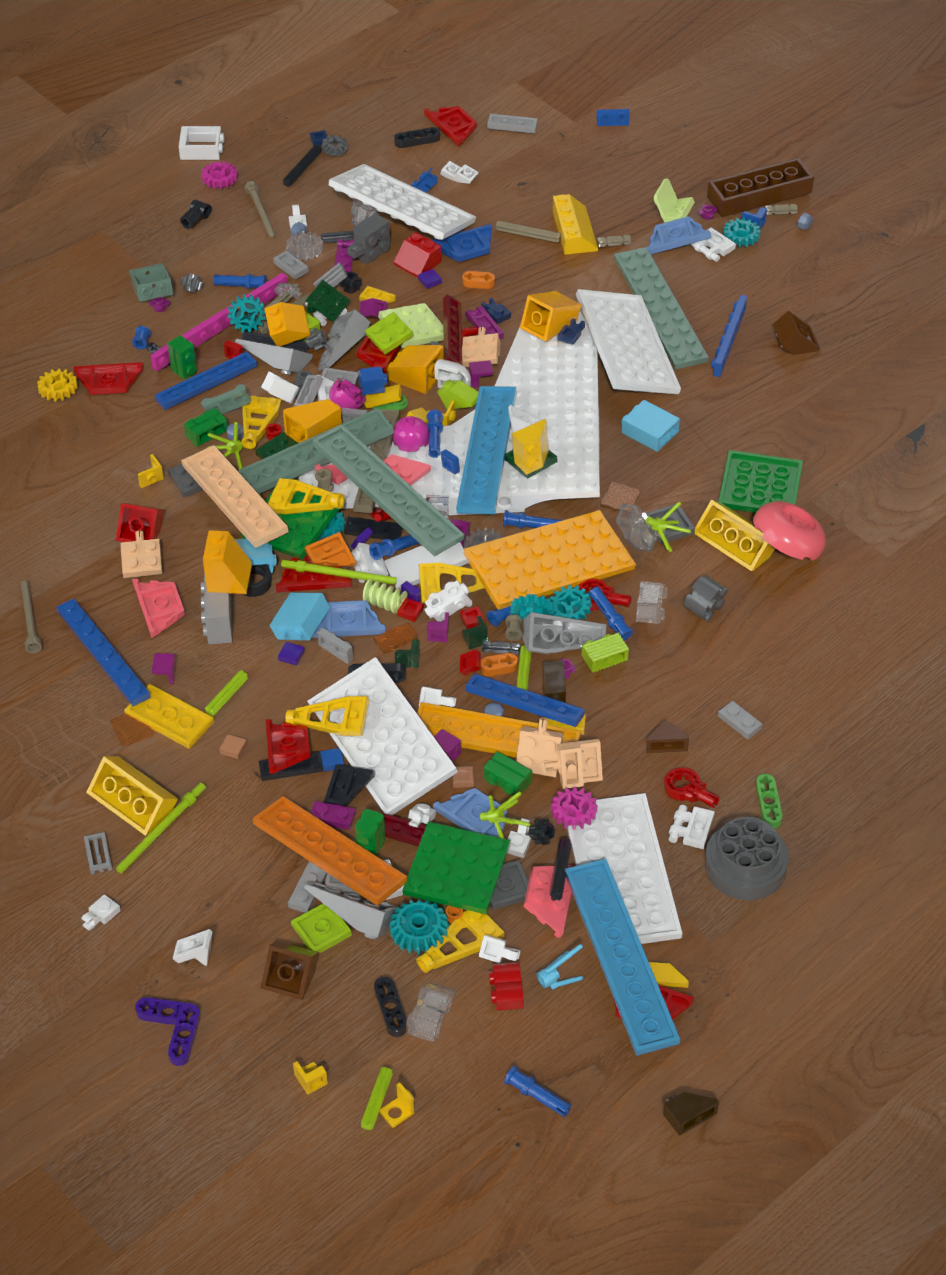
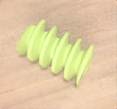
[363,578,408,613]

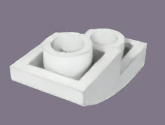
[440,161,479,184]

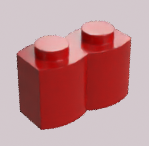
[489,962,524,1011]

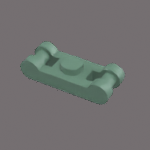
[201,384,251,414]

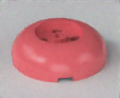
[753,501,826,560]

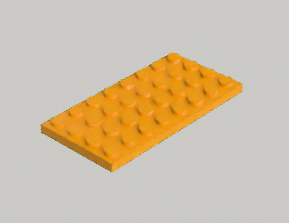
[463,510,636,610]

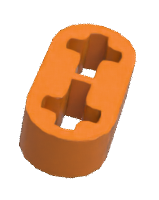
[462,271,495,289]
[481,653,518,676]

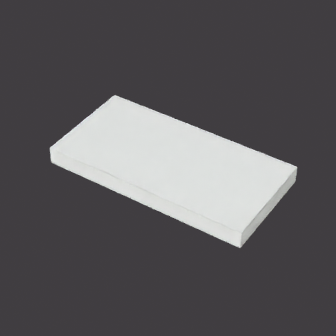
[384,542,469,590]

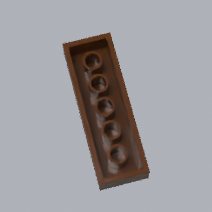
[707,158,814,217]

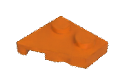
[305,532,356,567]

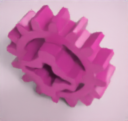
[201,161,238,189]
[551,787,598,830]

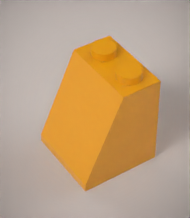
[520,291,581,342]
[387,345,444,394]
[283,399,342,443]
[203,530,252,594]

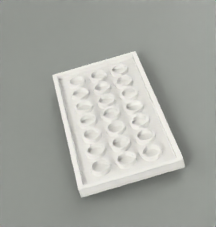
[329,164,476,240]
[576,289,681,394]
[307,657,458,815]
[567,793,682,944]

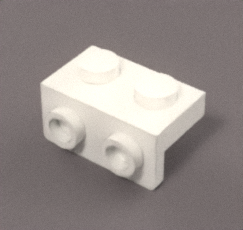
[352,543,388,583]

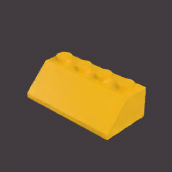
[553,194,598,255]
[694,500,775,571]
[86,756,178,836]

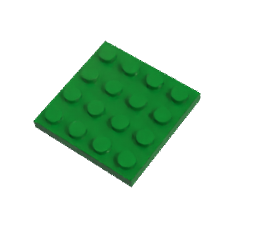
[718,450,803,513]
[240,488,339,560]
[402,822,510,915]

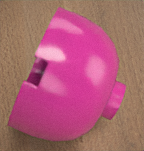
[329,378,366,409]
[393,416,429,452]

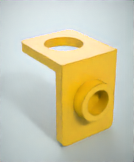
[428,400,456,427]
[138,454,164,488]
[380,1082,415,1128]

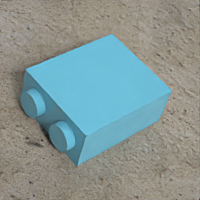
[621,400,680,452]
[269,593,330,640]

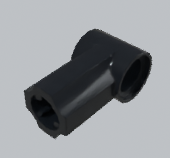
[180,199,212,230]

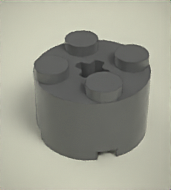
[684,575,729,622]

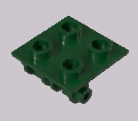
[305,280,351,322]

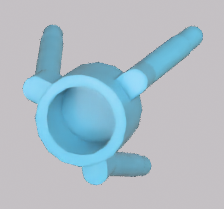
[536,944,583,990]

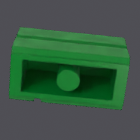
[168,335,197,380]
[184,408,227,447]
[484,751,532,797]
[355,809,385,856]

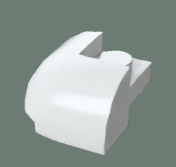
[435,359,471,388]

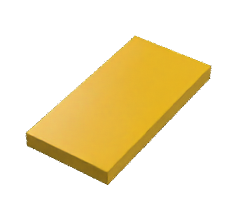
[124,683,214,749]

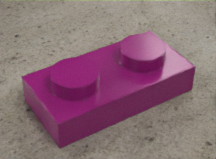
[310,801,356,830]

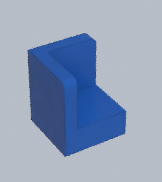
[741,207,767,230]

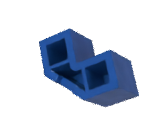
[358,367,388,396]

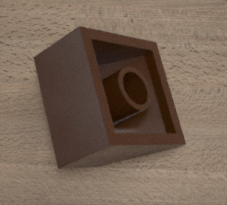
[773,310,820,355]
[260,941,319,1000]

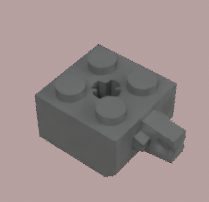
[347,213,390,265]

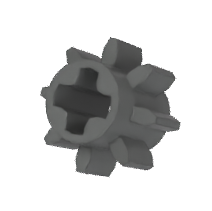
[180,273,203,293]
[305,328,327,350]

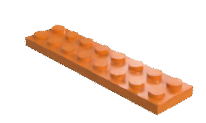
[253,796,407,906]

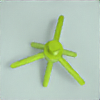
[207,422,245,470]
[645,502,691,552]
[480,792,531,839]

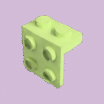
[654,178,695,223]

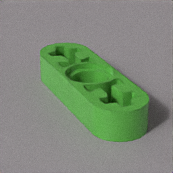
[756,774,782,829]

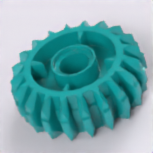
[389,898,449,956]

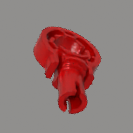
[578,578,632,611]
[664,768,720,808]

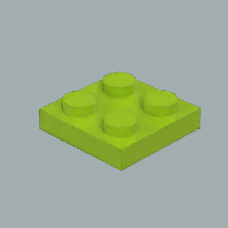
[364,312,414,354]
[291,904,352,954]

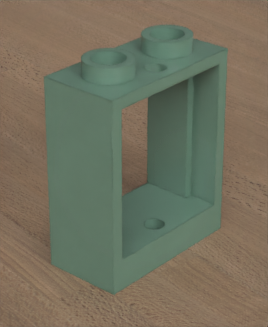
[129,263,173,302]

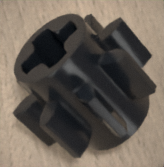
[340,272,362,293]
[529,819,555,845]

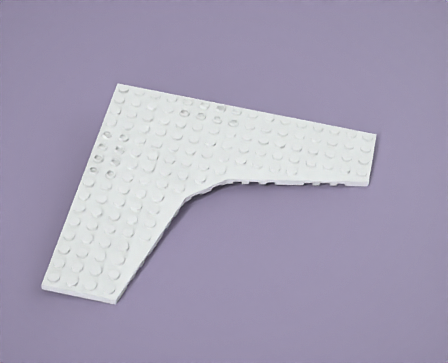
[299,308,600,515]

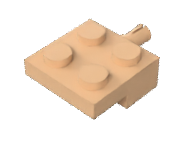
[462,327,501,367]
[121,531,162,578]
[516,717,564,777]
[545,739,603,789]

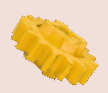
[37,368,78,402]

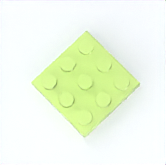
[378,303,444,348]

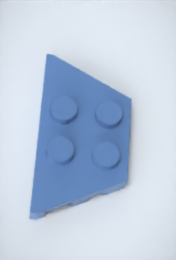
[647,216,712,254]
[311,600,386,638]
[433,788,508,838]

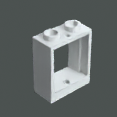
[179,126,224,160]

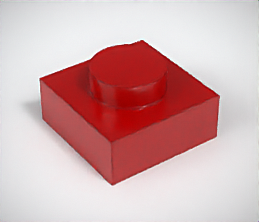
[224,340,243,359]
[397,598,424,622]
[460,606,485,630]
[460,649,481,676]

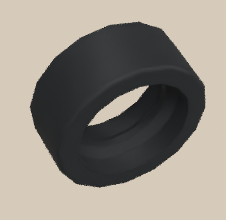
[242,564,272,597]

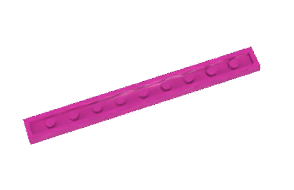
[151,273,288,371]

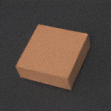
[219,734,247,759]
[452,766,474,788]

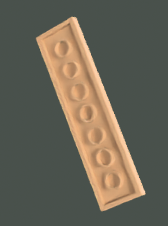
[181,445,289,548]

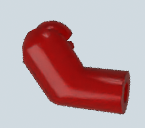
[462,326,478,345]

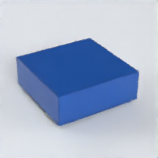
[441,449,460,474]
[320,748,344,772]

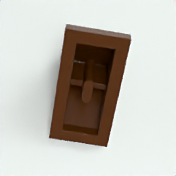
[646,720,689,753]

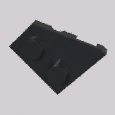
[324,764,375,807]

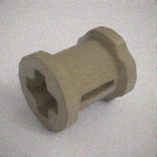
[315,469,334,492]
[505,615,523,641]

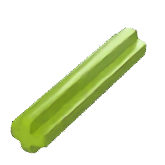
[517,645,531,690]
[205,670,248,716]
[361,1067,393,1130]

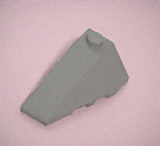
[318,310,371,371]
[235,339,313,375]
[522,612,606,654]
[304,881,399,939]

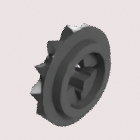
[322,134,348,156]

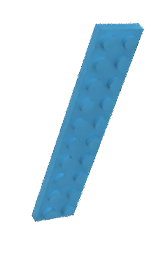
[456,386,517,514]
[565,859,680,1056]

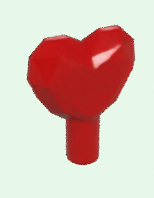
[369,509,392,522]

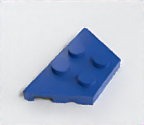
[432,224,492,262]

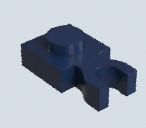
[481,298,511,324]
[557,318,585,345]

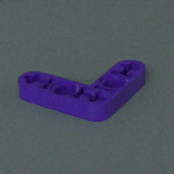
[135,998,200,1066]

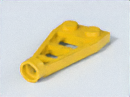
[241,396,282,449]
[268,478,345,514]
[418,563,484,603]
[285,696,369,736]
[416,910,504,973]

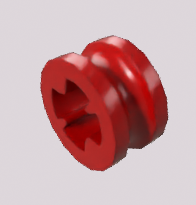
[265,423,282,440]

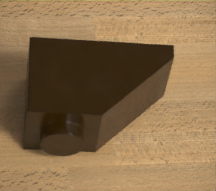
[542,660,566,703]
[663,1092,719,1136]

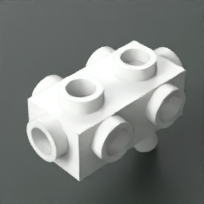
[424,581,472,622]

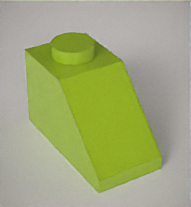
[437,380,479,410]

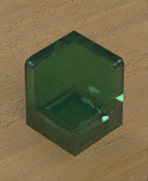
[462,615,488,650]
[395,640,420,668]

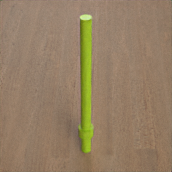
[281,559,397,585]
[116,782,206,874]

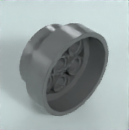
[705,817,789,900]

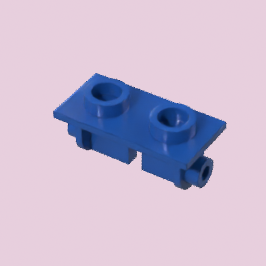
[596,109,629,126]
[411,168,438,193]

